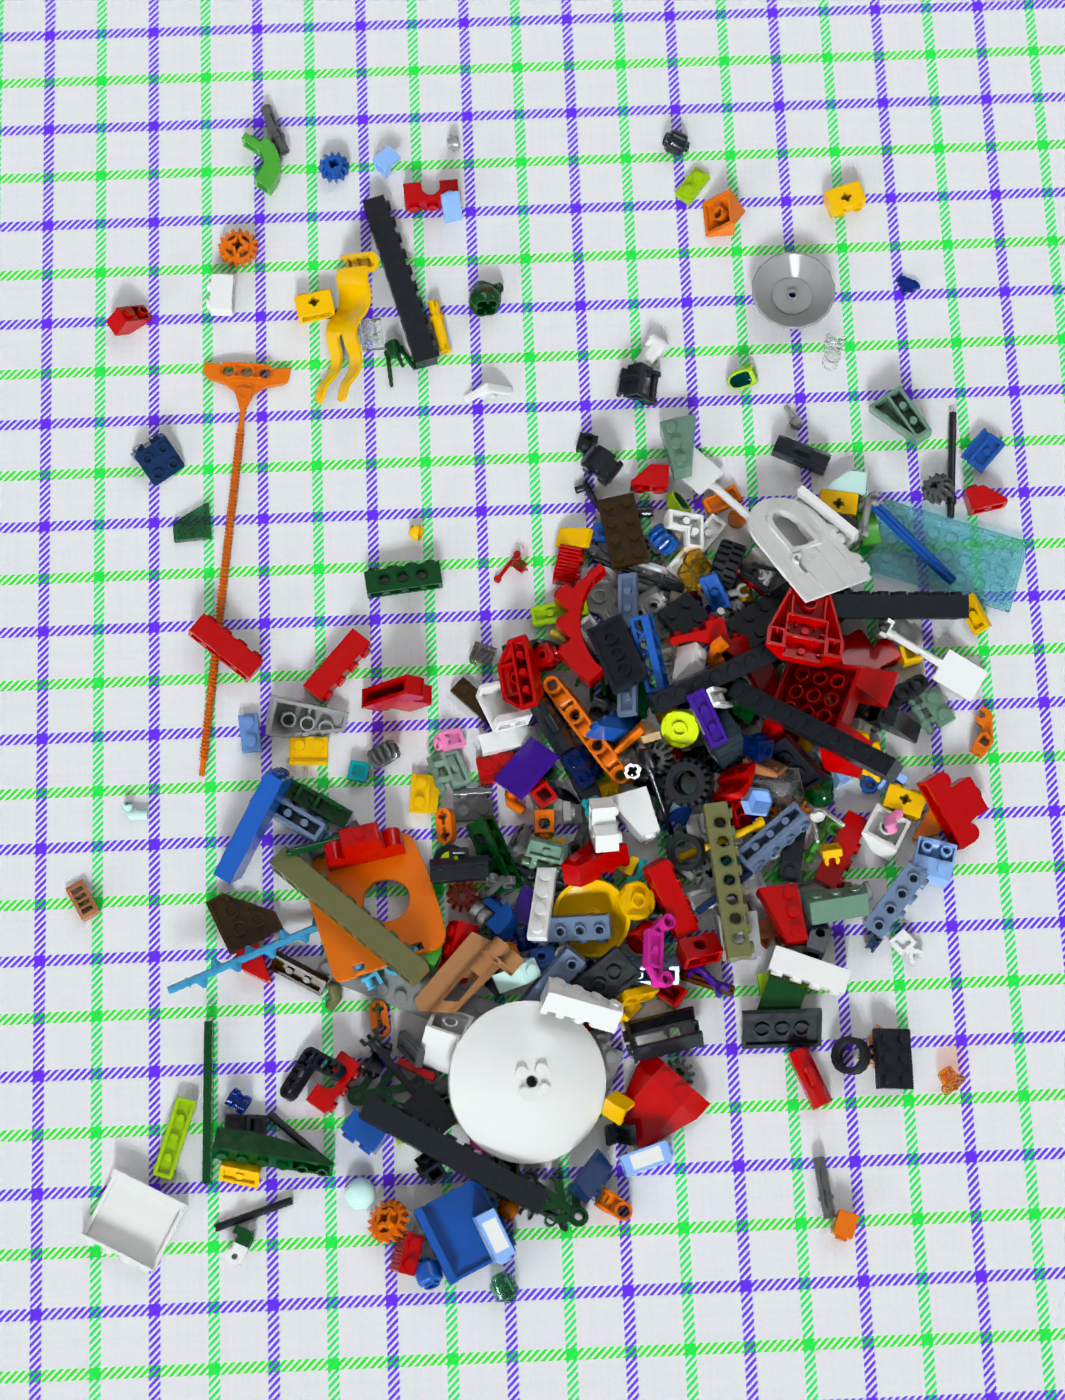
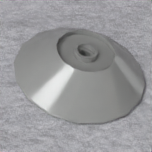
[752,252,835,330]

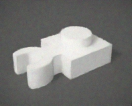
[888,928,924,965]

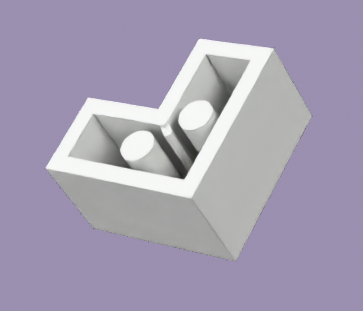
[589,797,622,853]

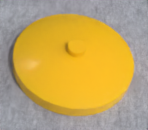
[552,879,631,957]

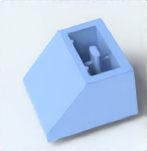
[911,835,957,888]

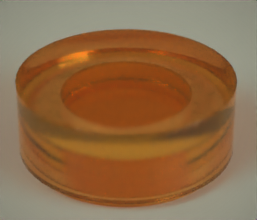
[727,509,746,529]

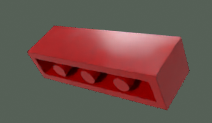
[188,613,264,682]
[303,628,371,704]
[812,810,868,889]
[641,857,699,940]

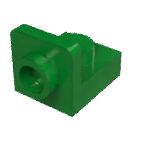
[729,700,755,725]

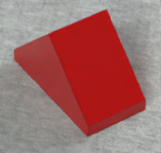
[655,985,688,1010]

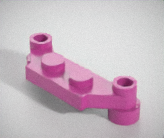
[642,913,676,989]

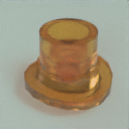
[937,1066,966,1095]

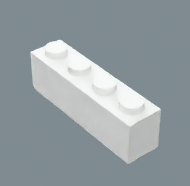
[767,945,852,997]

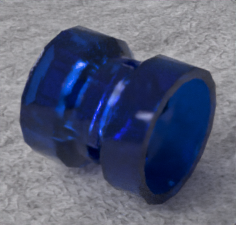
[512,927,536,952]
[225,1087,253,1115]

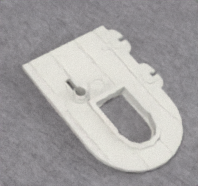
[747,497,872,603]

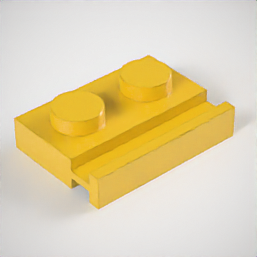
[289,737,329,766]
[409,774,439,815]

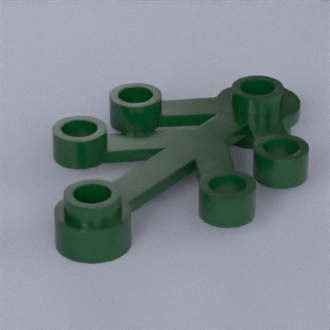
[347,1063,425,1112]
[524,1170,589,1227]

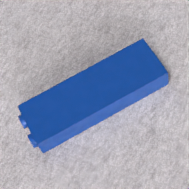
[213,767,294,884]

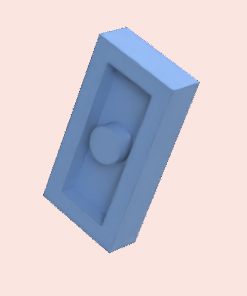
[238,713,262,754]

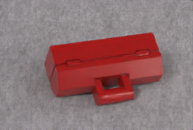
[787,1046,833,1110]

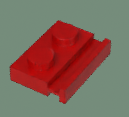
[475,751,514,786]

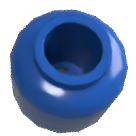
[415,1257,443,1290]

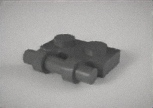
[453,785,493,822]

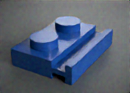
[961,428,1005,473]

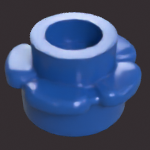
[860,776,879,794]

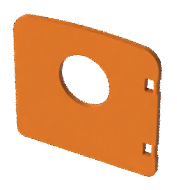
[309,832,446,983]

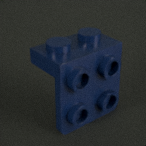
[130,433,184,486]

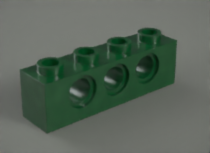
[364,560,443,599]
[466,815,524,897]

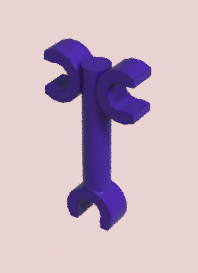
[680,965,730,999]

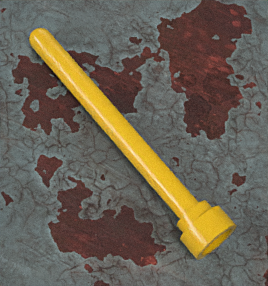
[678,816,766,861]

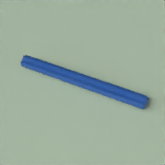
[871,501,957,585]

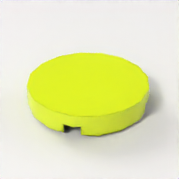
[661,709,700,748]

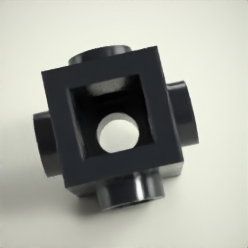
[683,746,714,777]
[414,1153,448,1186]

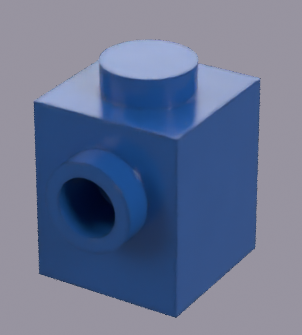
[527,945,555,970]

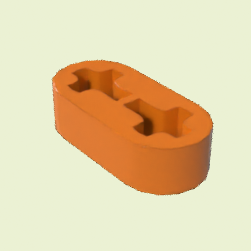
[435,808,457,845]
[369,1000,390,1038]

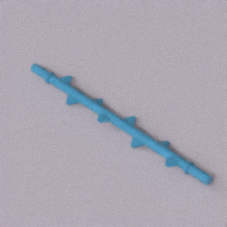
[167,917,318,994]

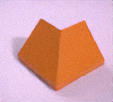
[702,190,746,237]

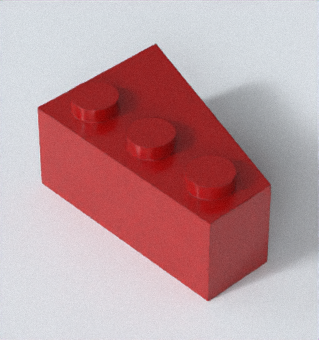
[561,841,630,888]

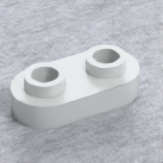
[631,562,668,585]

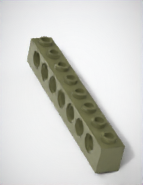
[702,801,755,962]

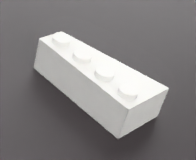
[540,976,624,1033]

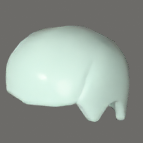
[345,1177,376,1210]

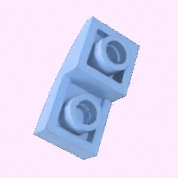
[440,191,462,224]

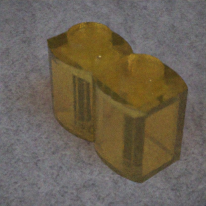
[677,548,712,592]

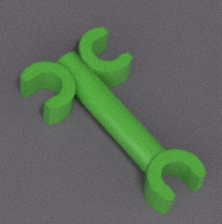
[802,816,843,864]

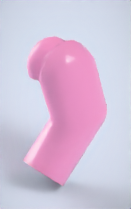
[884,809,903,834]

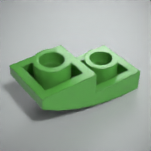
[855,510,882,547]

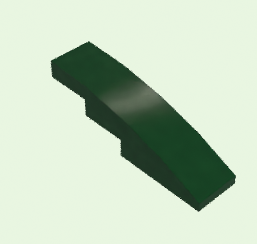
[284,780,353,828]

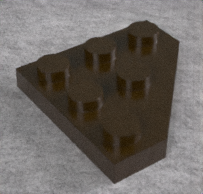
[206,894,284,955]

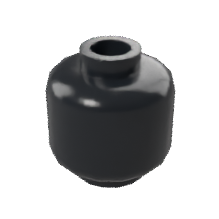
[662,129,690,156]

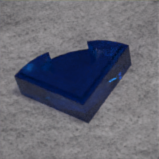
[896,276,921,295]
[667,806,693,826]

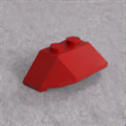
[497,634,544,711]

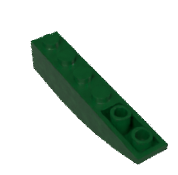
[212,1127,334,1177]

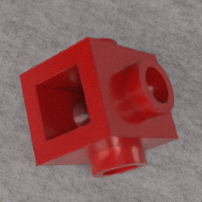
[534,642,562,673]

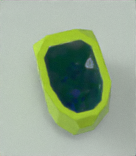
[726,363,759,390]
[666,491,691,513]

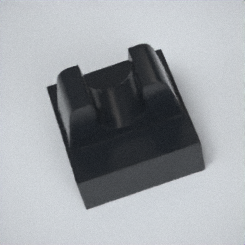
[576,432,598,454]

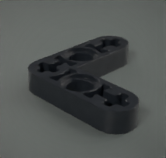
[280,1047,347,1102]

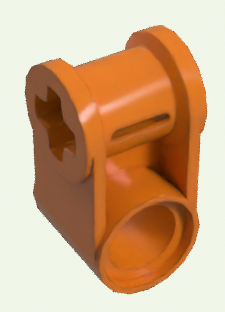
[593,1187,632,1222]

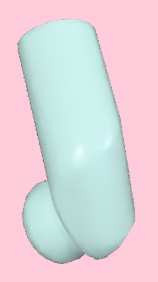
[122,800,148,820]

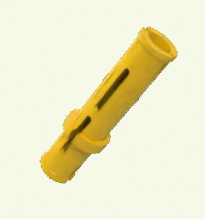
[427,299,451,355]

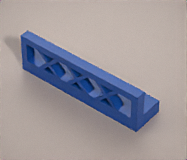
[629,613,669,693]

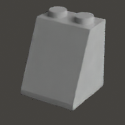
[713,901,762,963]

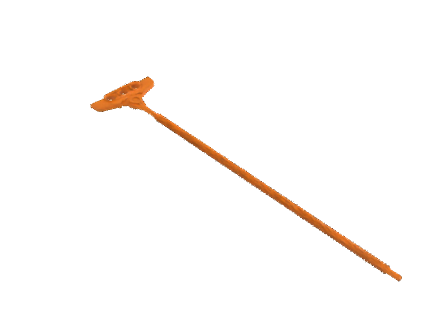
[199,362,291,777]

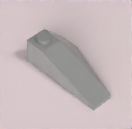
[265,694,349,739]

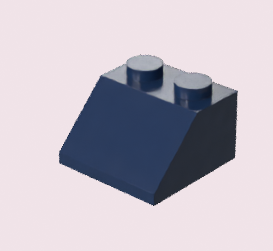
[567,1148,613,1204]

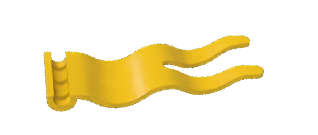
[315,251,379,403]

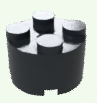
[580,443,624,486]

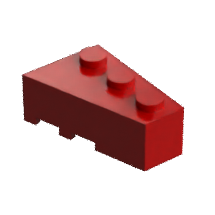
[755,882,808,948]

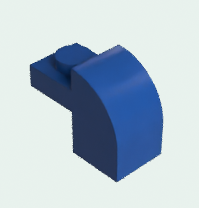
[483,896,518,942]

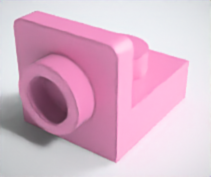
[433,728,467,754]

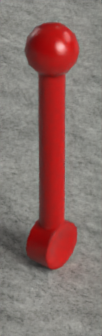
[494,551,521,583]

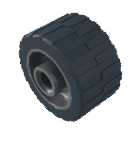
[699,708,751,772]

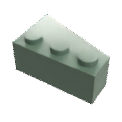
[869,385,932,446]
[660,413,696,481]
[800,886,870,925]

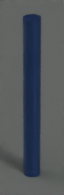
[695,869,757,915]

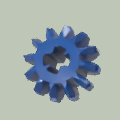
[319,151,350,184]
[647,523,680,555]

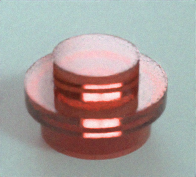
[511,557,528,574]

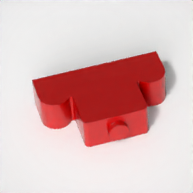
[838,629,902,669]
[361,674,432,712]
[916,772,988,850]
[324,822,406,872]

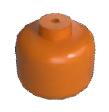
[497,1198,519,1220]

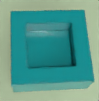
[347,760,370,784]

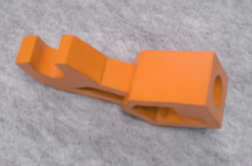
[706,636,729,666]
[969,706,994,759]

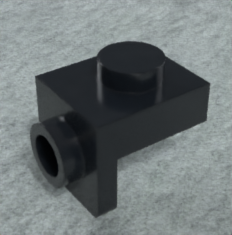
[604,1122,637,1146]

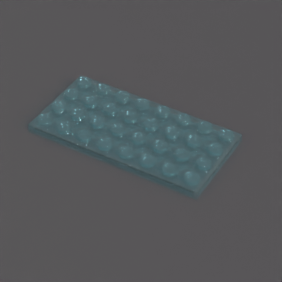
[865,499,1029,613]

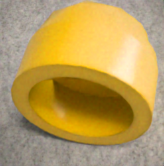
[408,525,424,541]

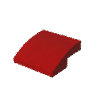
[712,761,756,803]

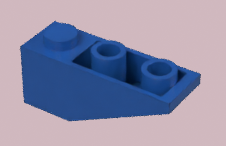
[586,710,637,742]

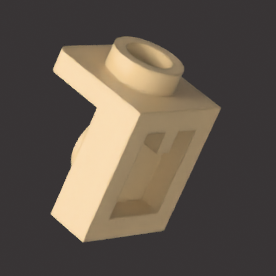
[636,722,662,746]

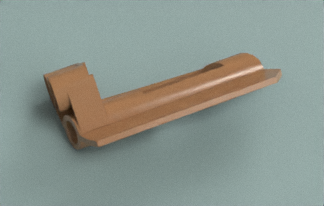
[414,932,524,1014]

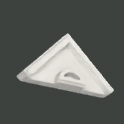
[464,383,513,403]

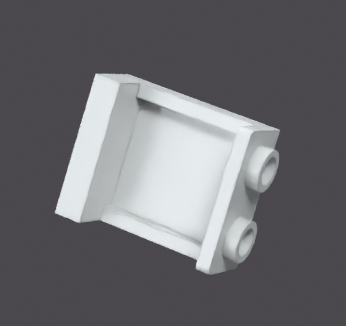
[476,681,533,733]

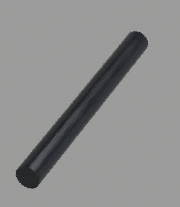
[267,1111,326,1158]
[214,1197,294,1232]

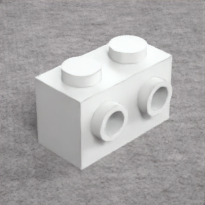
[206,274,236,316]

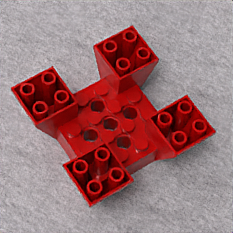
[755,661,899,779]

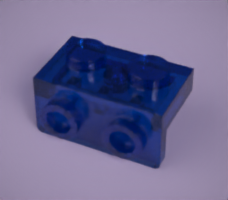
[562,744,605,790]

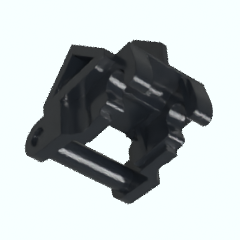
[616,362,661,406]

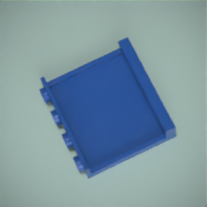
[412,1180,517,1285]

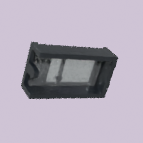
[622,1006,704,1064]

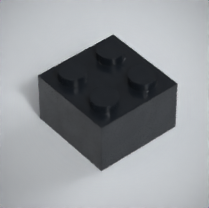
[657,590,709,646]

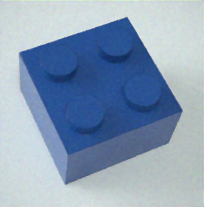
[340,1108,389,1155]

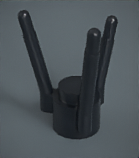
[739,562,780,596]

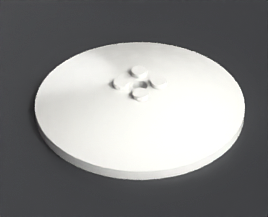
[448,1000,606,1164]

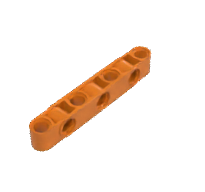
[543,676,632,785]

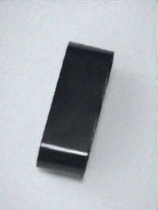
[889,674,928,709]

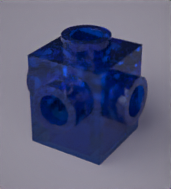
[742,733,774,763]

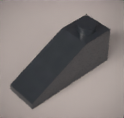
[866,705,921,744]
[778,831,806,883]

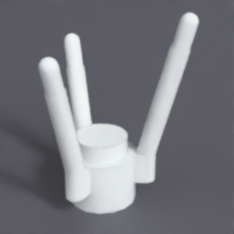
[808,804,845,843]

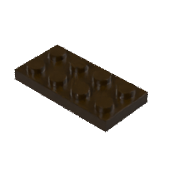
[597,493,650,570]

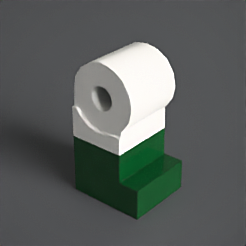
[226,1225,257,1266]

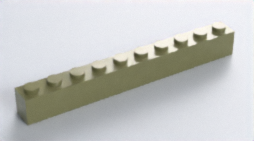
[269,846,430,988]

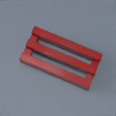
[397,1057,437,1082]

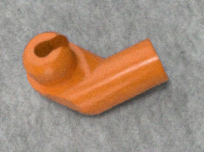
[504,790,526,815]

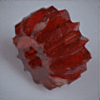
[446,882,479,913]

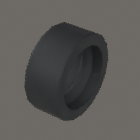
[666,833,706,871]
[831,1036,871,1075]

